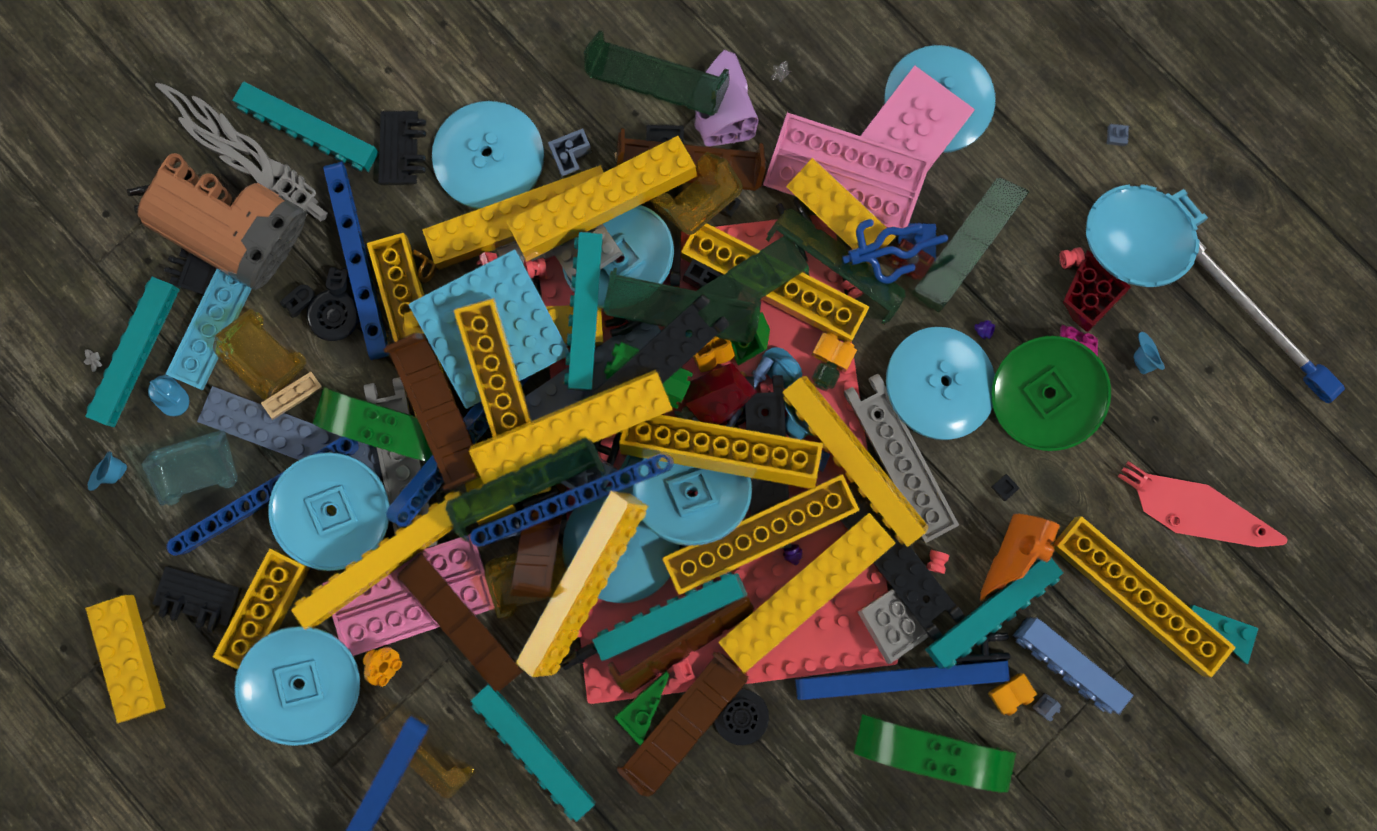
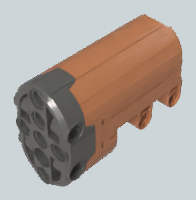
[137,153,307,290]

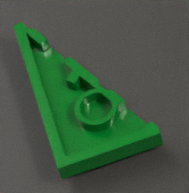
[615,670,670,746]

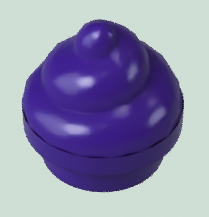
[974,320,995,339]
[783,544,803,565]

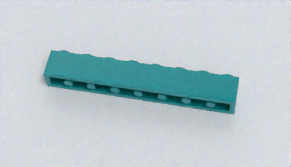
[232,81,379,172]
[564,232,603,391]
[85,277,180,428]
[925,557,1063,669]
[592,571,748,661]
[470,684,596,822]

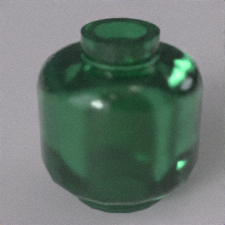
[812,361,840,391]

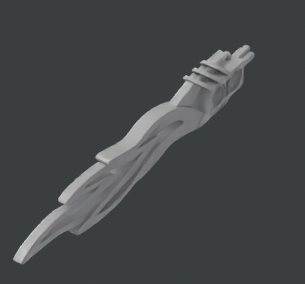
[155,83,328,222]

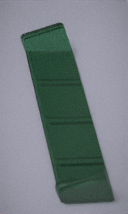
[584,30,730,116]
[912,177,1029,313]
[766,209,906,325]
[663,236,809,337]
[603,268,761,344]
[445,437,606,542]

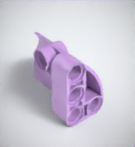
[694,50,758,146]

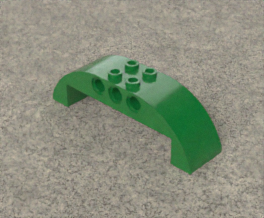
[313,387,433,462]
[854,714,1016,793]

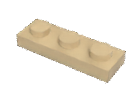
[261,372,323,420]

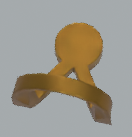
[412,250,437,283]

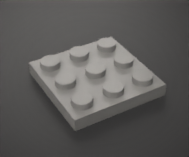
[551,224,623,281]
[858,588,929,664]

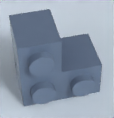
[548,129,591,179]

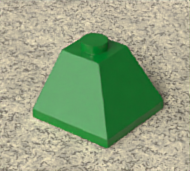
[724,312,770,365]

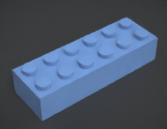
[1013,617,1133,714]

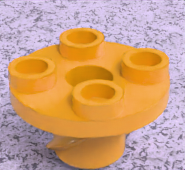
[363,647,402,687]

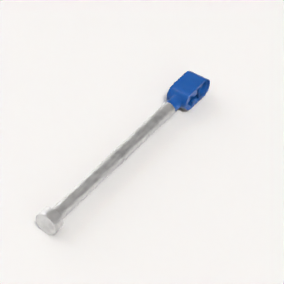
[1195,242,1345,403]

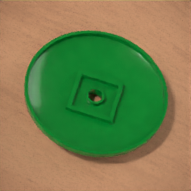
[991,336,1111,451]

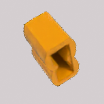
[811,332,857,372]
[693,333,735,372]
[988,673,1037,716]

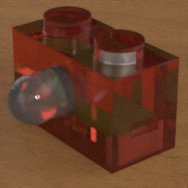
[888,238,935,280]

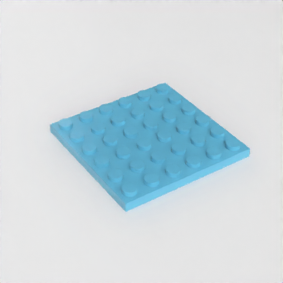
[408,249,570,409]

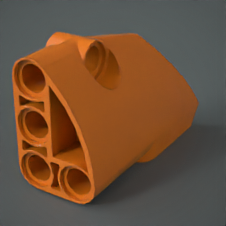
[980,514,1060,601]

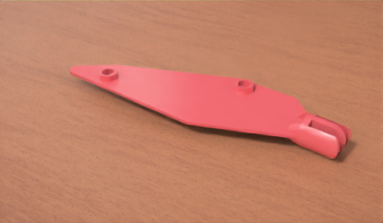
[1117,461,1287,547]

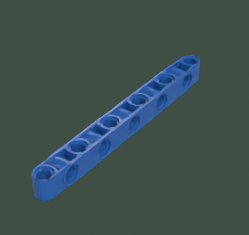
[324,162,390,361]

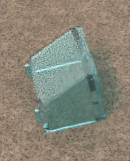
[142,430,238,506]

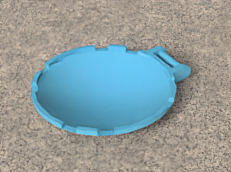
[1086,185,1208,287]

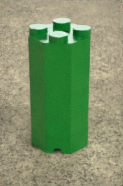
[603,341,693,409]

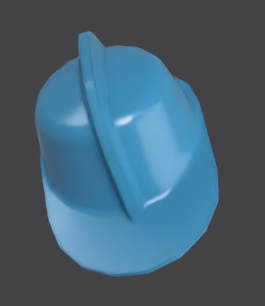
[1134,332,1165,374]
[762,347,802,389]
[148,375,190,416]
[784,401,813,440]
[88,451,127,491]

